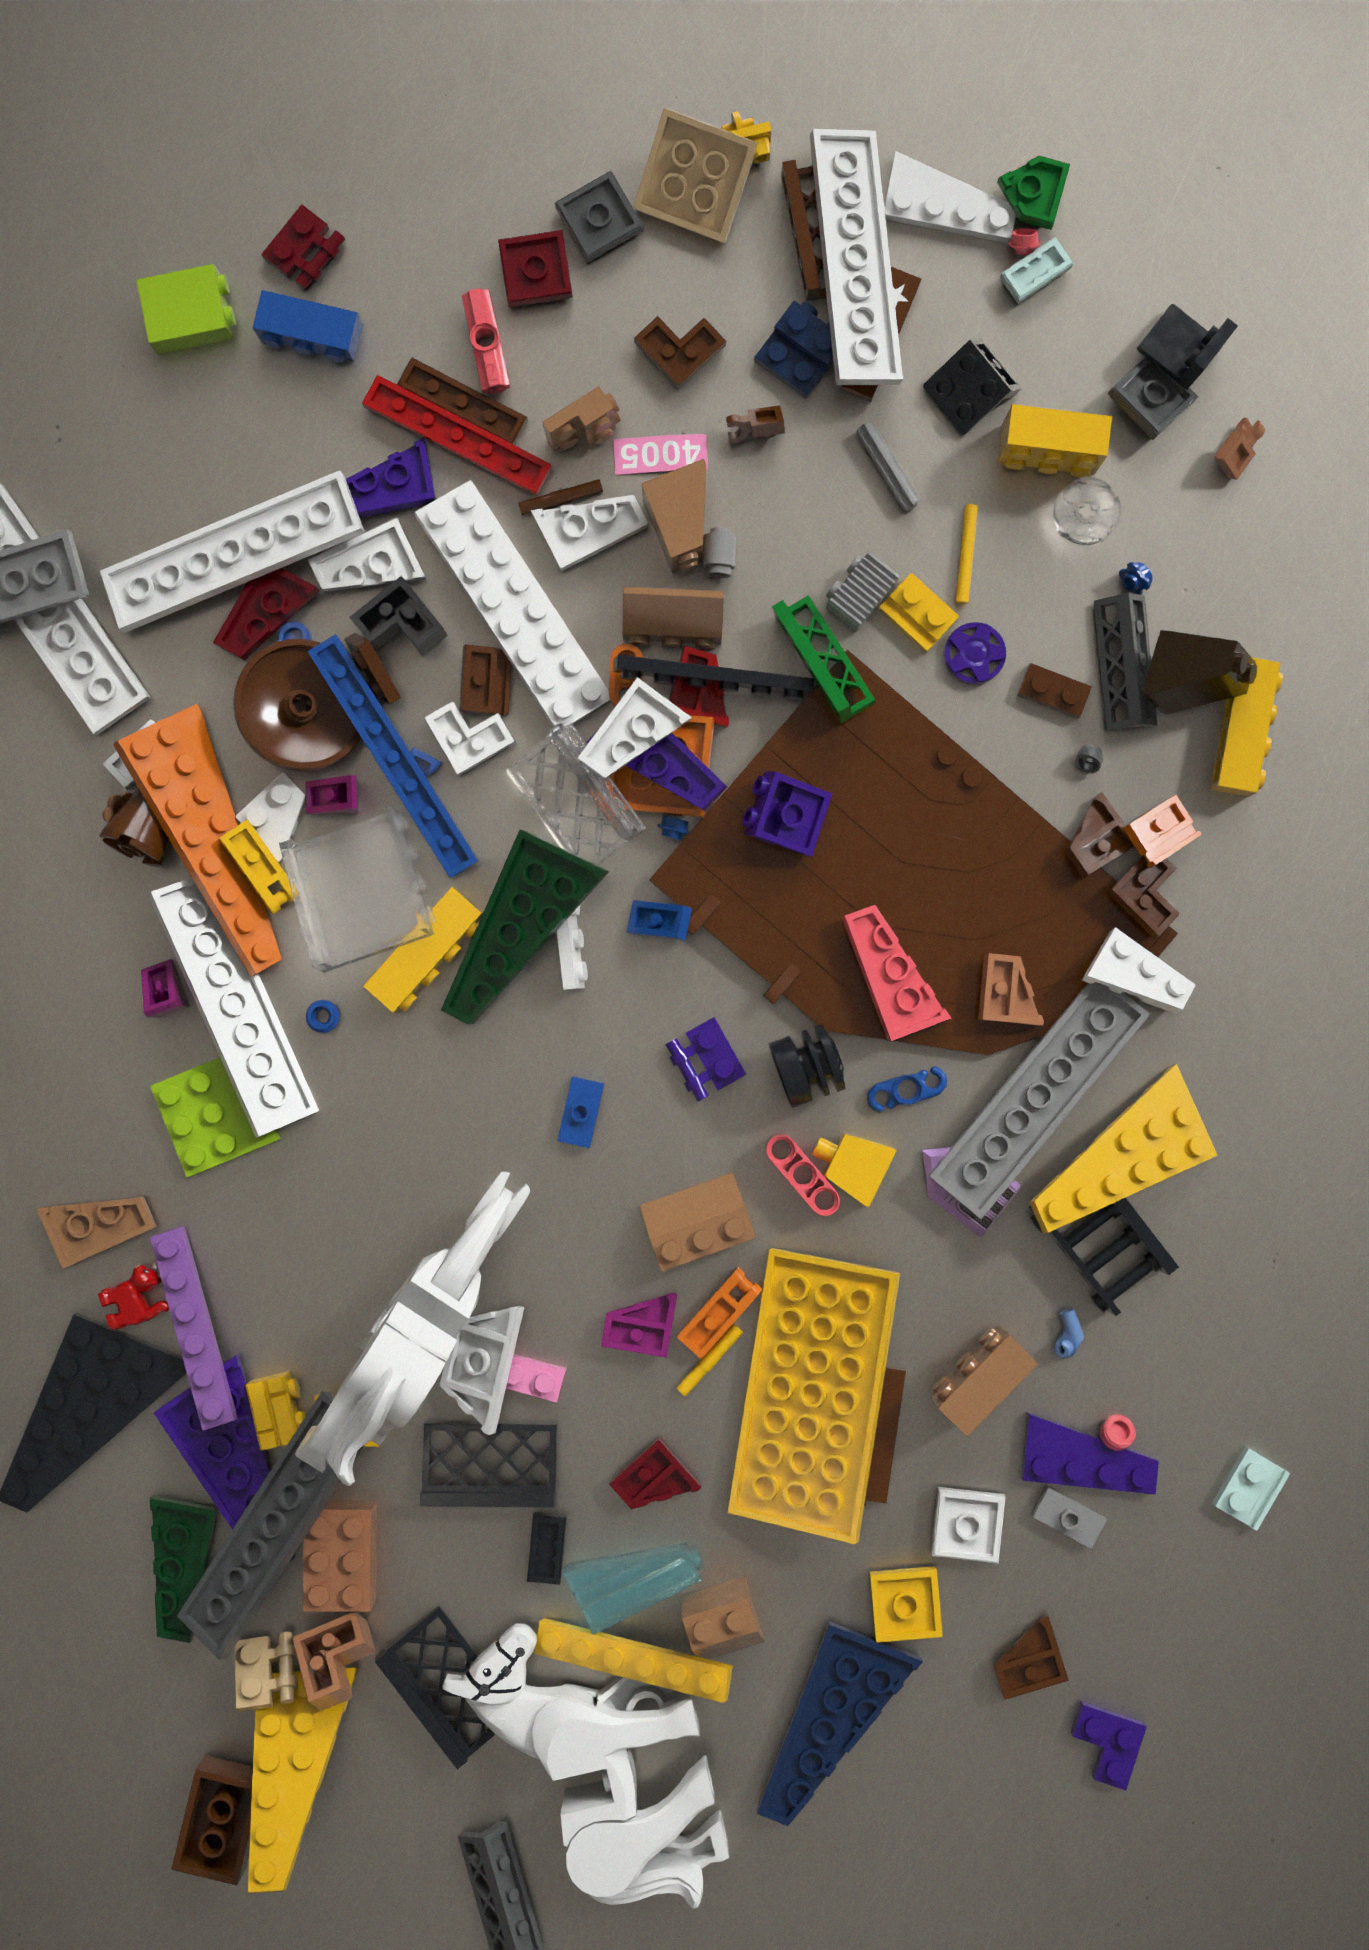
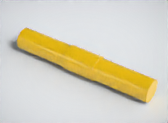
[676,1324,744,1397]

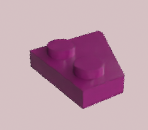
[601,1293,677,1358]

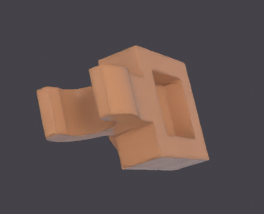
[1214,417,1265,480]

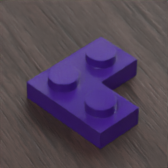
[1070,1701,1147,1791]

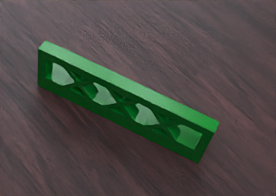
[772,595,876,723]

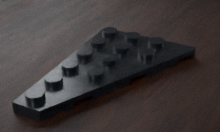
[0,1313,187,1513]

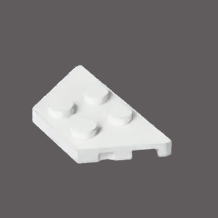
[440,1306,524,1435]

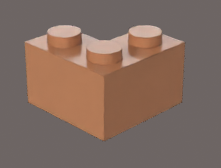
[292,1612,376,1711]

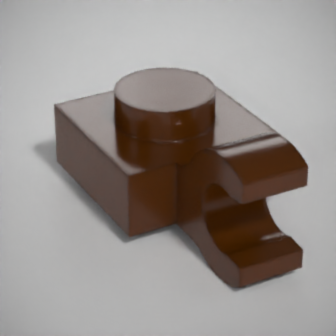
[726,405,785,444]

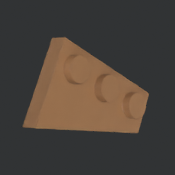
[36,1197,157,1269]

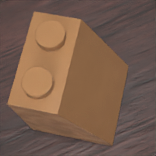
[641,459,706,574]
[682,1576,765,1659]

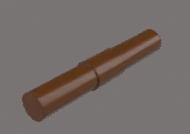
[518,479,603,515]

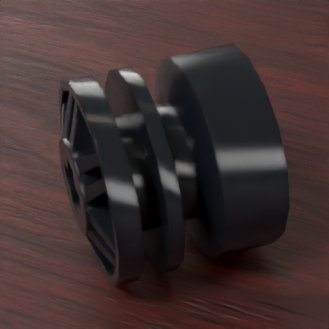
[768,1024,846,1108]

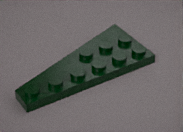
[441,829,610,1025]

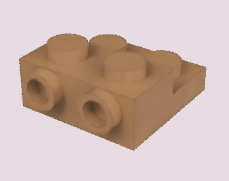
[543,386,621,452]

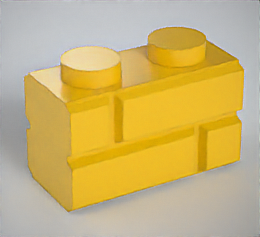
[245,1371,306,1450]

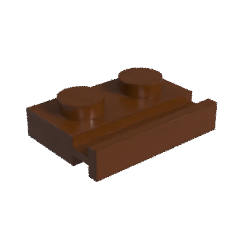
[459,644,512,716]

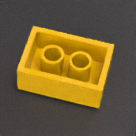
[997,404,1112,478]

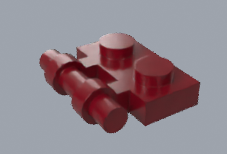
[261,204,346,290]

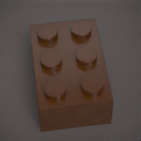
[171,1755,253,1886]

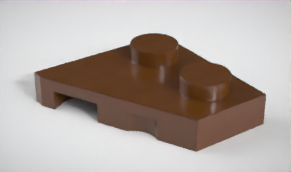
[344,633,401,704]

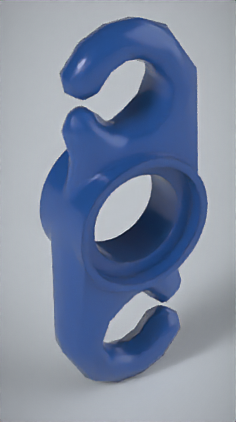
[867,1066,947,1113]

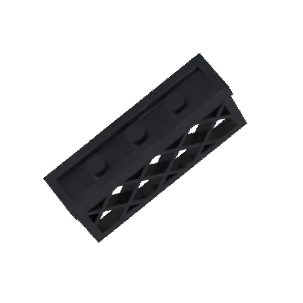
[420,1423,557,1508]
[375,1605,496,1770]

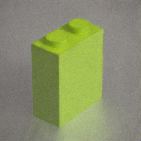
[136,264,236,354]

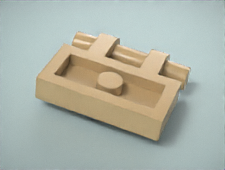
[235,1632,297,1712]

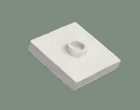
[931,1487,1005,1564]

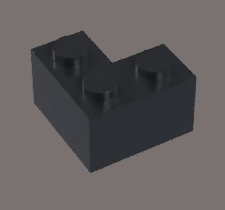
[349,576,447,655]

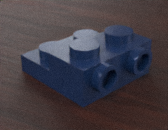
[754,300,834,399]

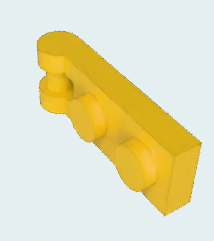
[219,819,301,915]

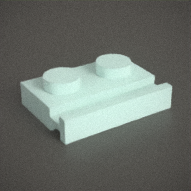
[1212,1446,1290,1531]

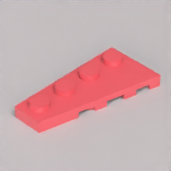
[842,905,951,1042]

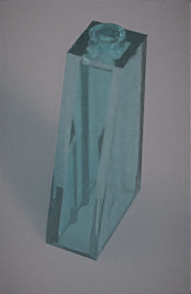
[563,1542,705,1635]

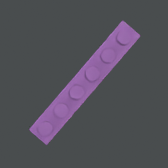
[150,1227,238,1431]

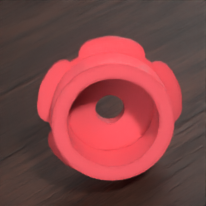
[1008,228,1041,255]

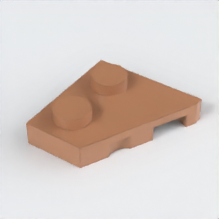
[978,953,1044,1026]

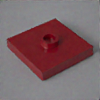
[498,230,573,307]

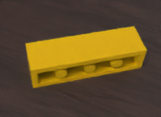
[1210,657,1283,797]
[363,887,483,1013]

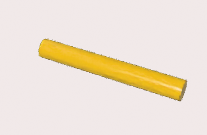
[955,504,978,604]

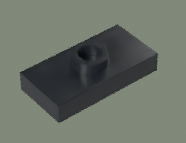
[527,1512,567,1585]

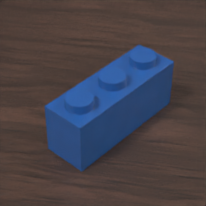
[252,290,363,363]

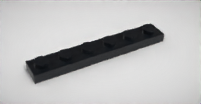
[612,655,815,700]

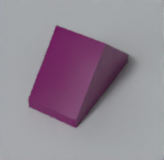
[141,959,190,1018]

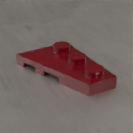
[213,568,320,661]

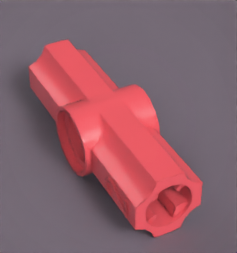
[461,288,510,395]

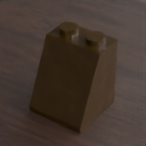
[1141,630,1257,714]

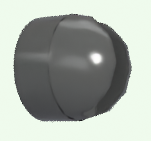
[1075,744,1103,773]

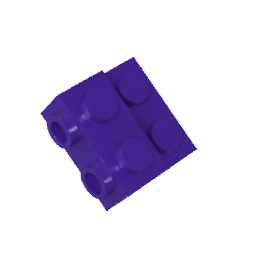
[742,771,832,857]

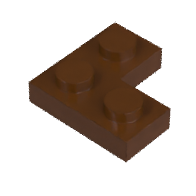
[634,316,726,389]
[1107,855,1180,939]

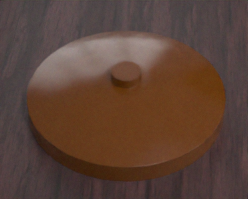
[233,639,361,772]

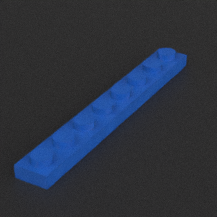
[307,634,479,878]

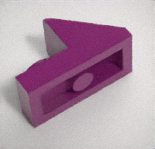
[305,775,358,815]

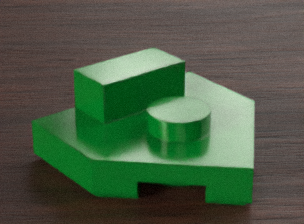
[997,155,1070,230]

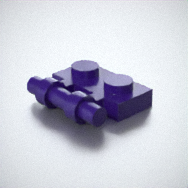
[665,1017,747,1102]

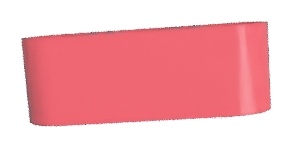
[765,1133,840,1216]

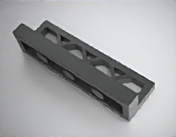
[1094,592,1158,731]
[457,1821,544,1950]

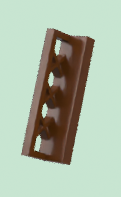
[781,160,827,302]
[864,1366,906,1506]

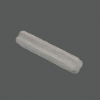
[857,422,920,511]

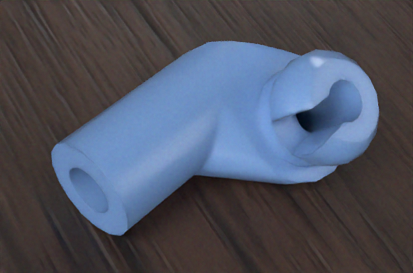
[1054,1308,1084,1359]

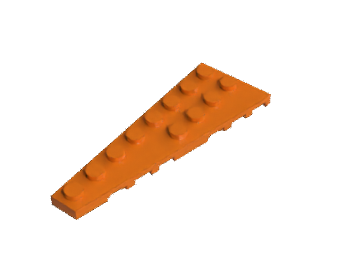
[113,704,282,977]

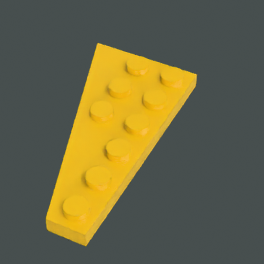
[1029,1064,1218,1234]

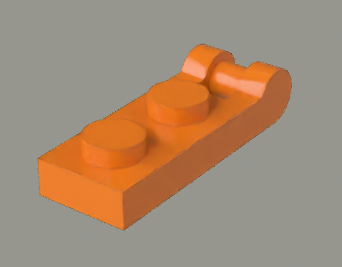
[676,1266,763,1359]

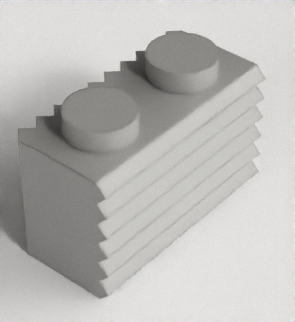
[826,552,900,632]

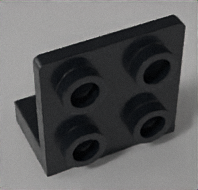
[1137,304,1238,390]
[923,338,1022,435]

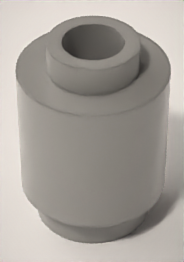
[702,527,736,578]

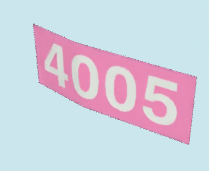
[613,434,708,475]

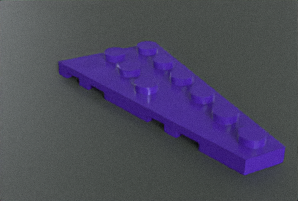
[154,1354,296,1562]

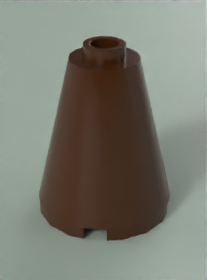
[99,788,169,867]

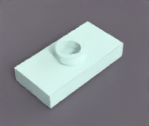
[1000,237,1074,304]

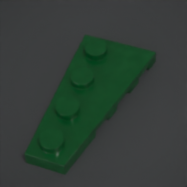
[150,1495,218,1643]

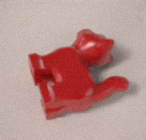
[98,1265,169,1330]

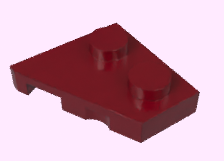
[609,1437,702,1510]

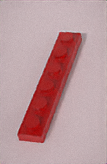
[362,375,552,496]

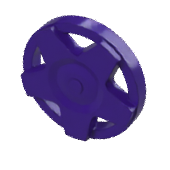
[944,622,1006,684]

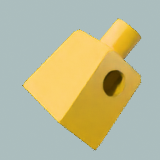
[811,1133,897,1207]

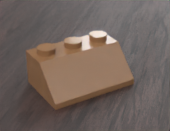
[622,587,724,649]
[640,1172,756,1272]

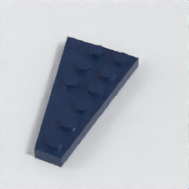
[756,1621,923,1826]

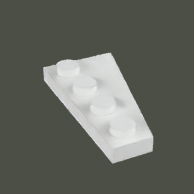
[884,151,1016,243]

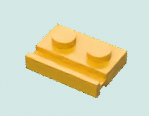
[878,572,960,653]

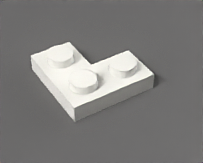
[425,701,515,776]

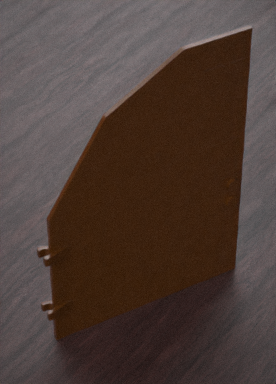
[649,649,1178,1055]

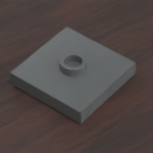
[554,171,644,263]
[1107,357,1198,440]

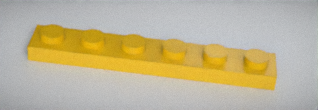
[534,1618,733,1703]

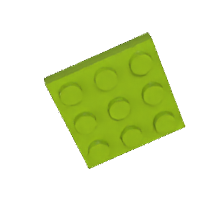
[150,1057,281,1178]

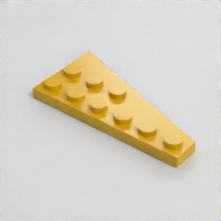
[248,1667,359,1894]

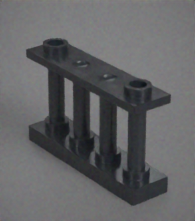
[1029,1198,1179,1316]

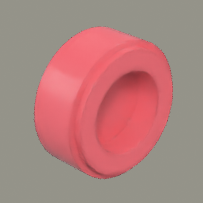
[1100,1415,1136,1451]

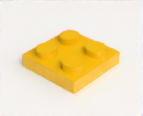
[869,1566,943,1643]

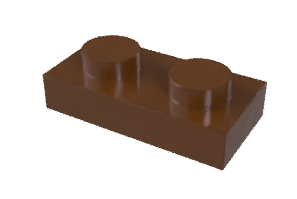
[1017,663,1092,719]

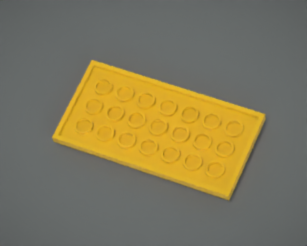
[728,1248,900,1544]

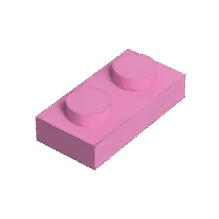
[506,1354,566,1403]

